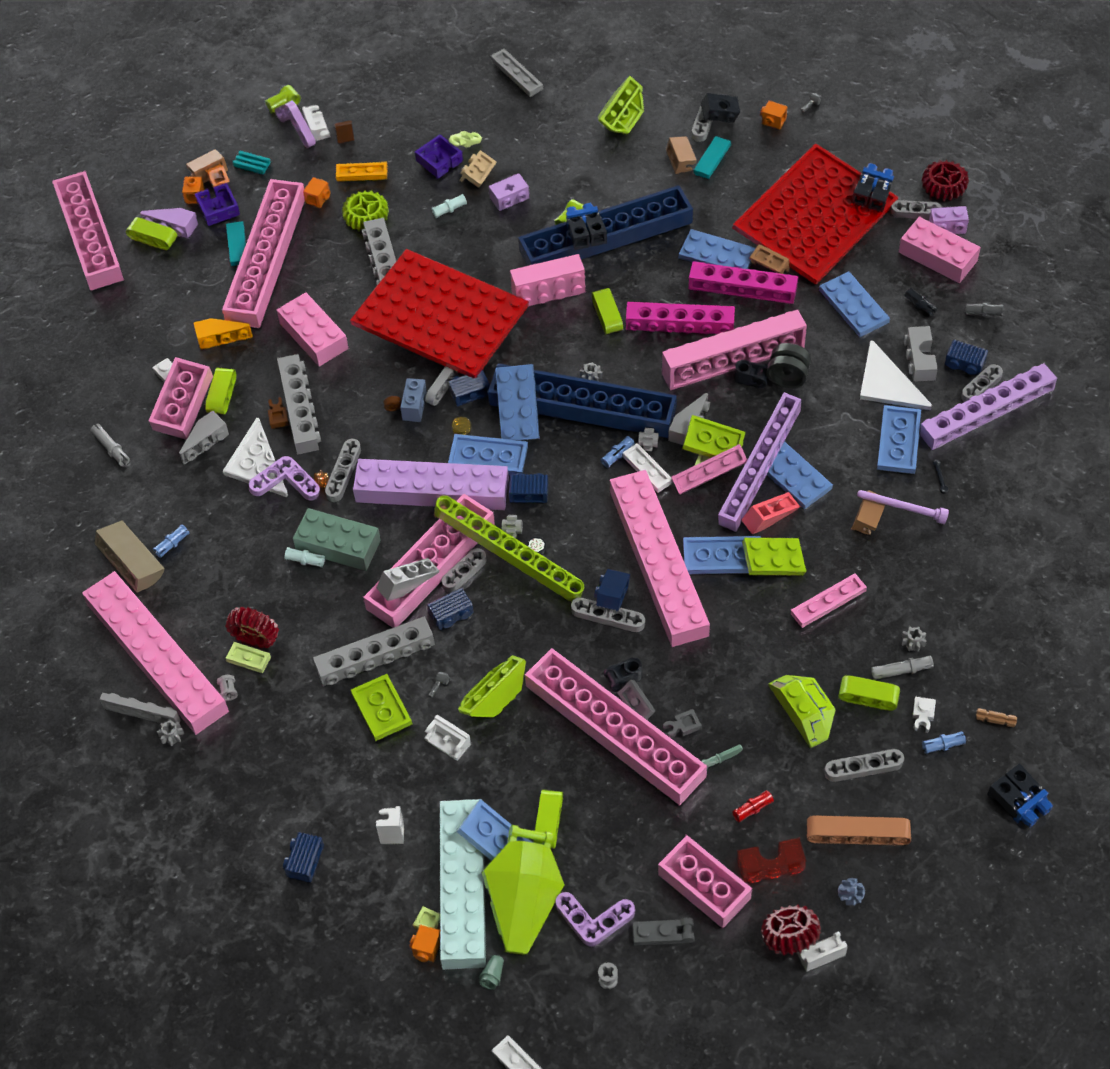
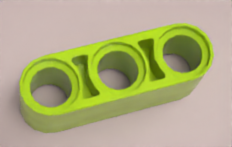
[126,217,178,250]
[591,288,623,334]
[206,368,236,414]
[838,675,900,711]
[534,790,563,849]

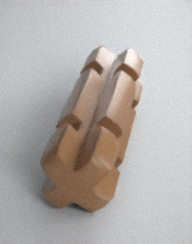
[976,709,1017,727]

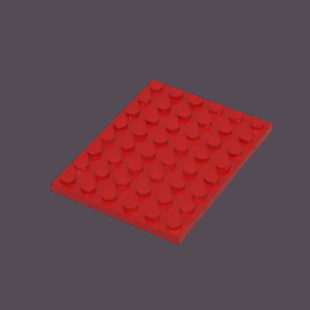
[732,143,899,285]
[350,249,529,379]

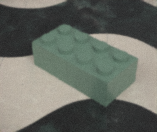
[293,508,381,571]

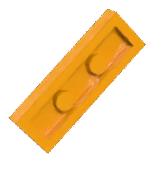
[336,162,387,181]

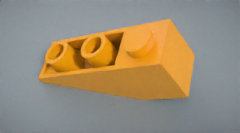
[194,318,253,349]

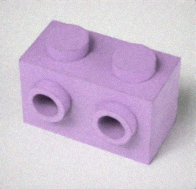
[929,206,969,234]

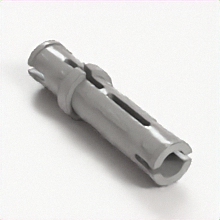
[90,424,130,466]
[871,655,934,680]

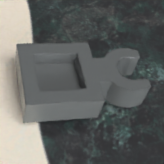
[663,709,702,738]

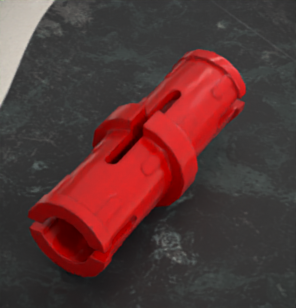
[732,790,774,822]

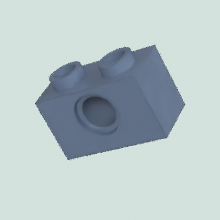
[401,378,427,422]

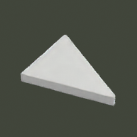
[860,341,932,410]
[223,418,288,497]

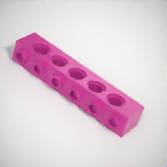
[689,262,798,304]
[626,302,735,334]

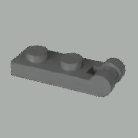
[633,918,695,946]

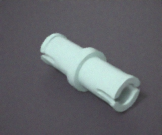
[432,194,467,218]
[284,547,325,568]

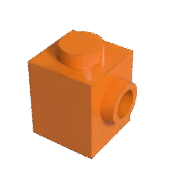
[760,101,787,129]
[205,164,230,187]
[182,177,204,204]
[303,177,330,208]
[410,925,441,962]

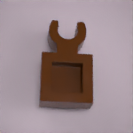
[268,397,289,429]

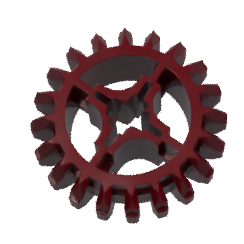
[921,159,969,201]
[225,607,279,648]
[761,905,821,956]

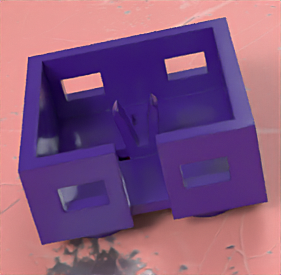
[415,135,463,178]
[195,183,240,226]

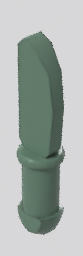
[701,745,743,769]

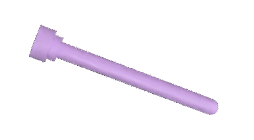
[857,490,949,524]

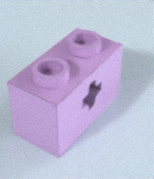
[489,173,529,211]

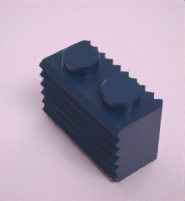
[944,339,988,375]
[448,370,490,406]
[509,473,548,503]
[594,569,630,611]
[427,587,474,630]
[283,832,324,882]

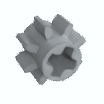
[580,362,602,381]
[639,428,658,451]
[502,515,523,538]
[902,626,926,651]
[157,719,184,746]

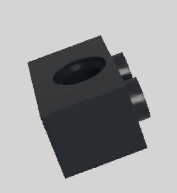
[701,93,740,123]

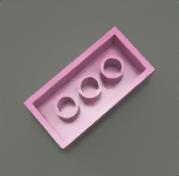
[899,217,980,283]
[510,254,585,307]
[277,293,349,366]
[149,357,213,440]
[658,835,752,928]

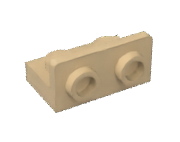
[459,150,496,188]

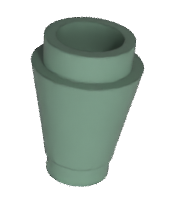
[479,955,504,990]

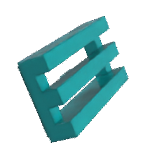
[233,151,271,174]

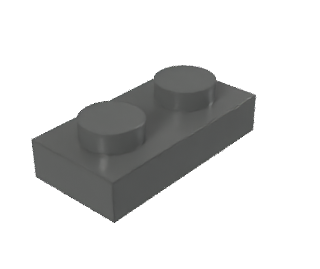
[618,680,655,720]

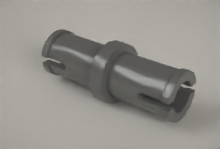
[966,303,1003,317]

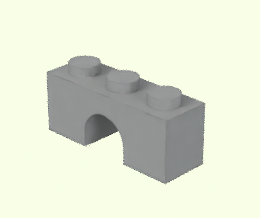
[904,326,937,382]

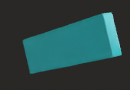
[694,136,731,179]
[226,221,246,266]

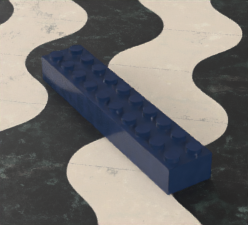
[518,185,693,266]
[488,364,677,438]

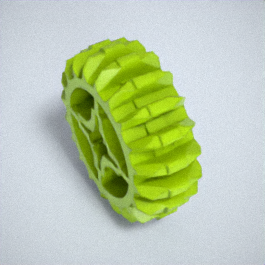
[342,190,389,231]

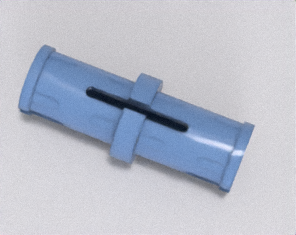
[600,436,635,468]
[153,525,189,558]
[922,731,966,754]

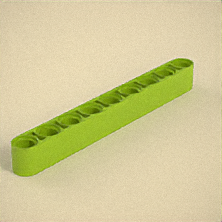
[435,496,584,602]

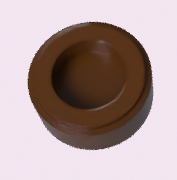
[383,396,402,411]

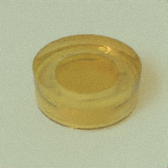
[452,417,471,435]

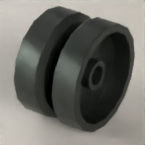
[767,343,811,389]

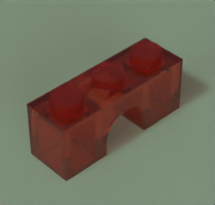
[737,838,806,883]

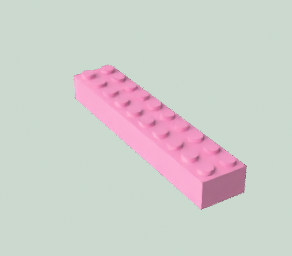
[222,179,305,328]
[610,470,710,647]
[82,571,229,735]
[525,648,707,805]

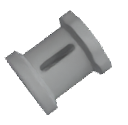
[217,675,238,701]
[598,963,618,989]

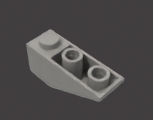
[669,393,710,445]
[179,411,229,465]
[377,558,439,601]

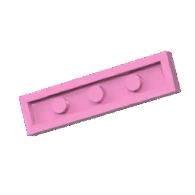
[671,444,747,495]
[791,574,867,628]

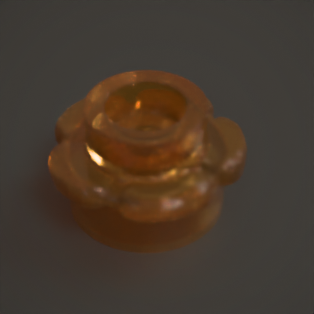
[314,470,329,488]

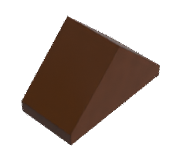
[333,120,354,144]

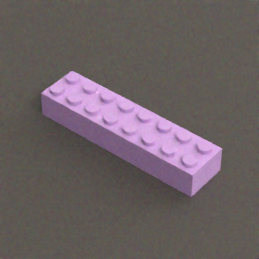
[353,459,509,510]

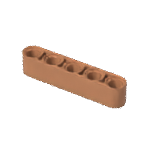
[807,816,911,845]

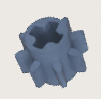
[838,878,865,905]

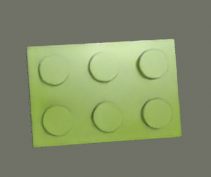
[682,415,745,458]
[742,538,806,575]
[351,674,412,741]

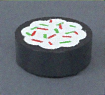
[527,537,546,555]

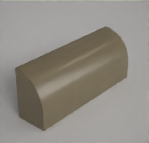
[95,521,165,592]

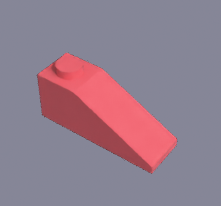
[741,492,800,534]

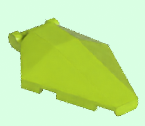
[481,825,564,955]

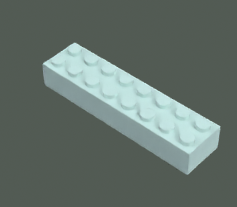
[440,799,486,970]

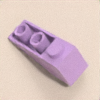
[140,208,198,238]

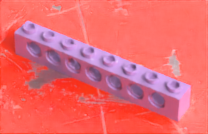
[919,363,1057,450]
[718,393,801,532]

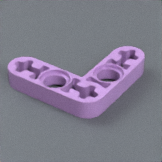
[275,101,316,148]
[249,456,320,500]
[556,892,635,946]

